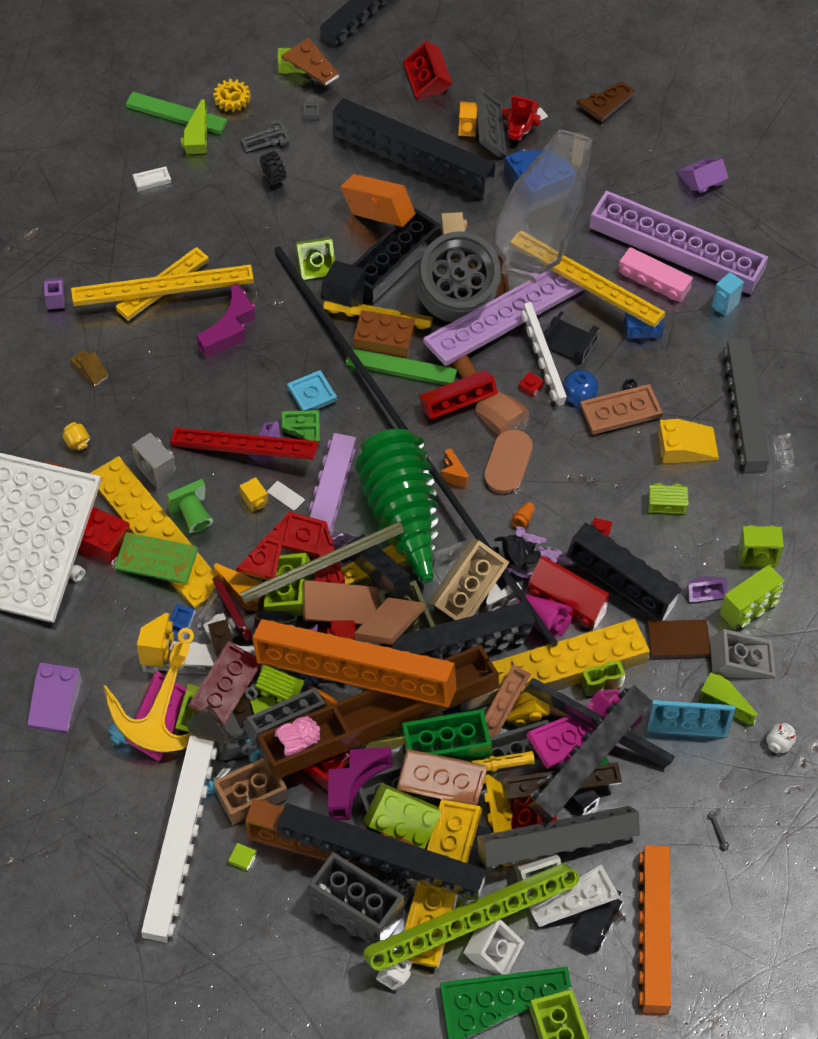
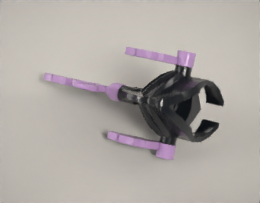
[492,526,577,578]

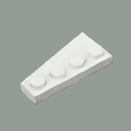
[529,865,620,927]

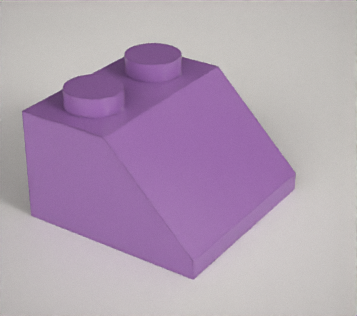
[677,158,728,193]

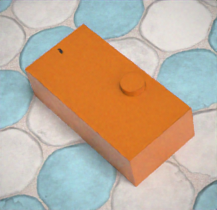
[340,174,416,227]

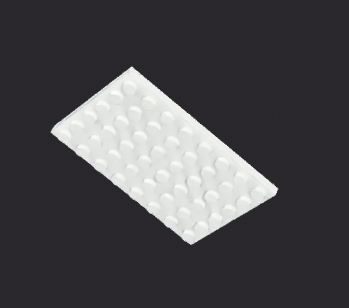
[0,453,102,623]

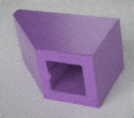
[44,277,65,309]

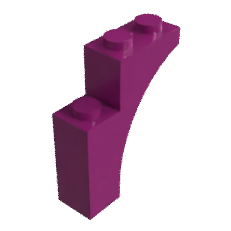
[196,284,256,358]
[328,747,393,821]

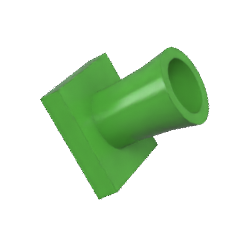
[167,479,213,533]

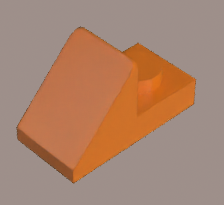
[440,448,469,488]

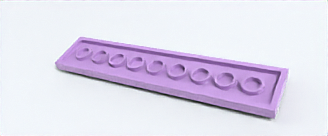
[423,269,584,366]

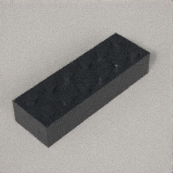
[352,207,442,303]
[566,522,682,621]

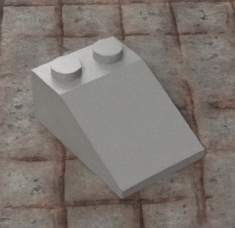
[710,629,776,678]

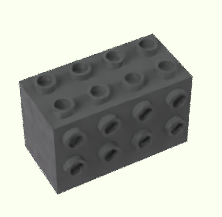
[309,852,404,946]

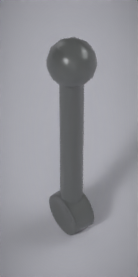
[708,811,729,850]

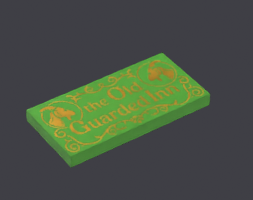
[114,532,199,584]

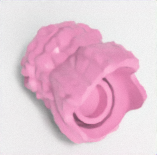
[274,716,320,756]

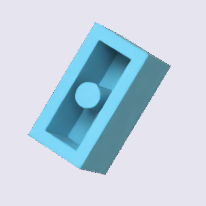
[712,272,744,316]

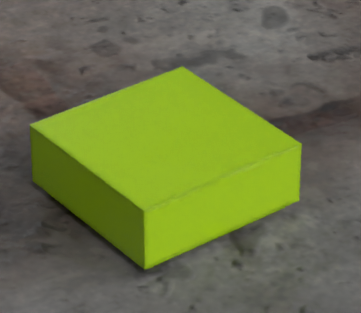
[228,843,256,871]

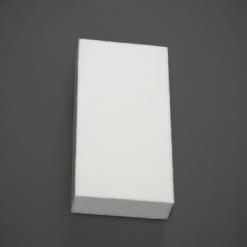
[133,166,171,191]

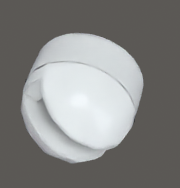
[70,565,86,582]

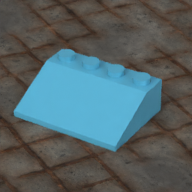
[647,700,735,737]

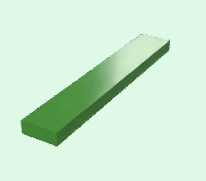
[126,92,227,135]
[346,348,457,386]

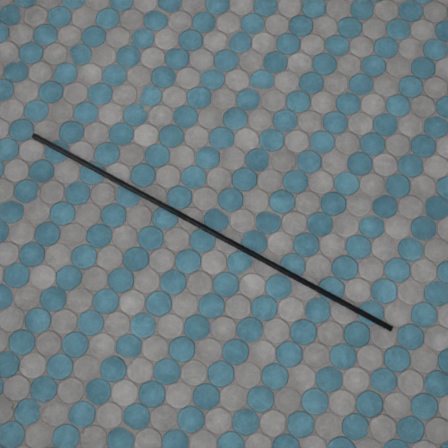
[275,246,558,647]

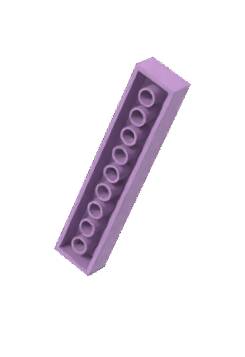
[589,190,768,295]

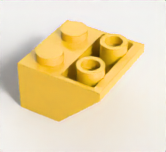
[137,613,174,668]

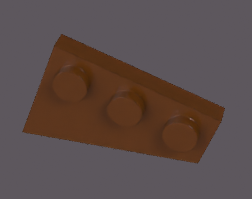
[576,81,635,122]

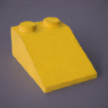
[658,419,719,463]

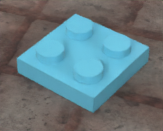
[287,370,337,411]

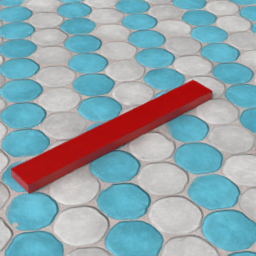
[170,427,319,460]

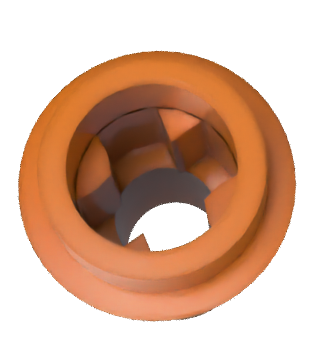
[511,502,535,528]

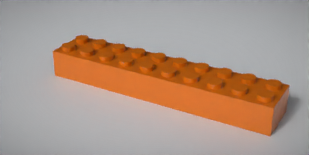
[252,619,457,707]

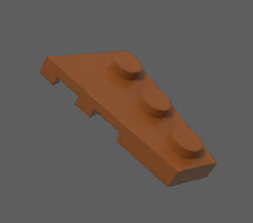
[281,38,339,86]

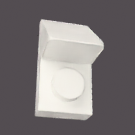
[485,583,522,612]

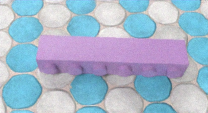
[309,433,356,536]

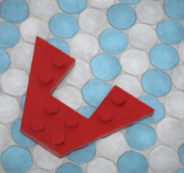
[236,511,345,584]

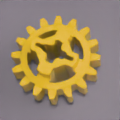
[213,79,250,112]

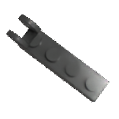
[232,687,326,755]

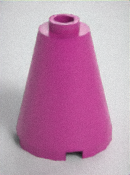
[517,594,572,640]

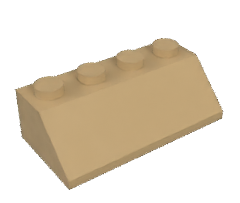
[428,538,510,621]

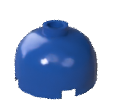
[562,370,599,407]

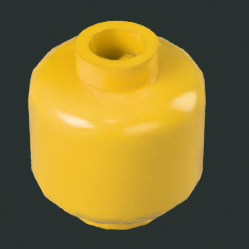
[62,422,90,451]

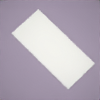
[267,481,305,511]

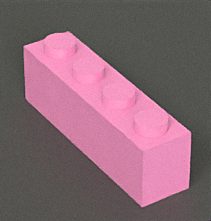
[618,247,693,303]

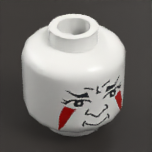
[766,723,797,753]

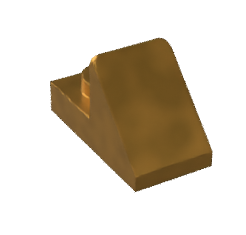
[70,349,108,385]

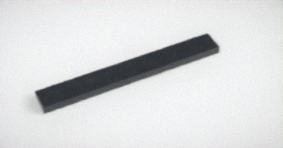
[523,678,675,768]

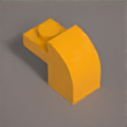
[458,102,477,137]

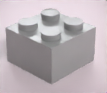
[132,432,176,490]

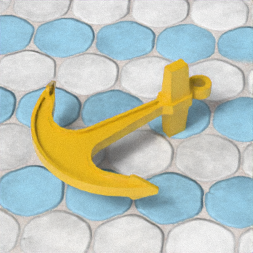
[103,628,215,753]

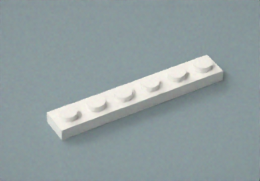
[521,302,567,407]

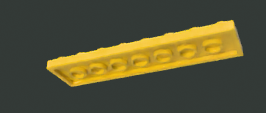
[404,799,482,968]

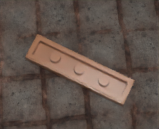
[485,664,531,737]

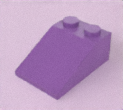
[27,662,82,733]

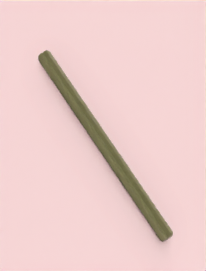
[240,522,404,603]

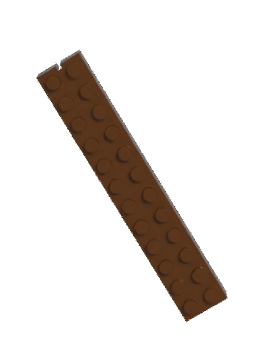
[257,644,499,780]

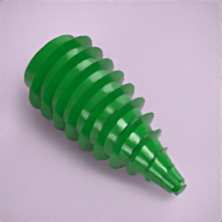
[355,429,439,584]

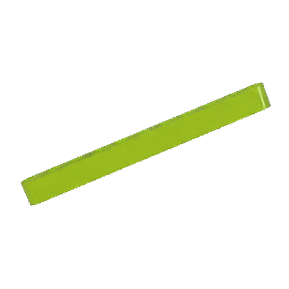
[363,864,579,971]

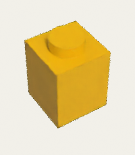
[239,477,268,512]

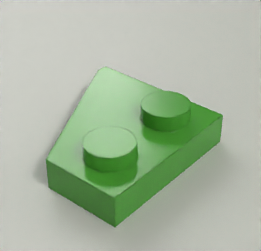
[282,410,320,445]

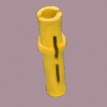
[471,751,535,772]

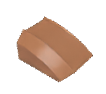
[475,391,529,436]

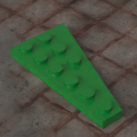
[440,967,571,1039]

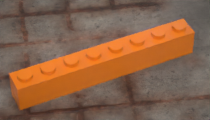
[639,845,671,1014]

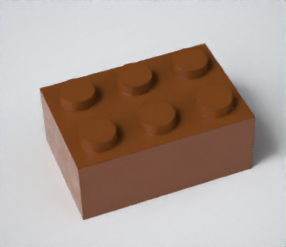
[354,310,415,359]

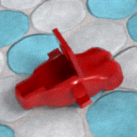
[502,95,541,141]

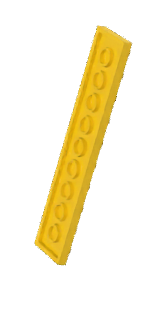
[89,456,220,610]

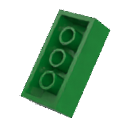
[402,709,492,761]

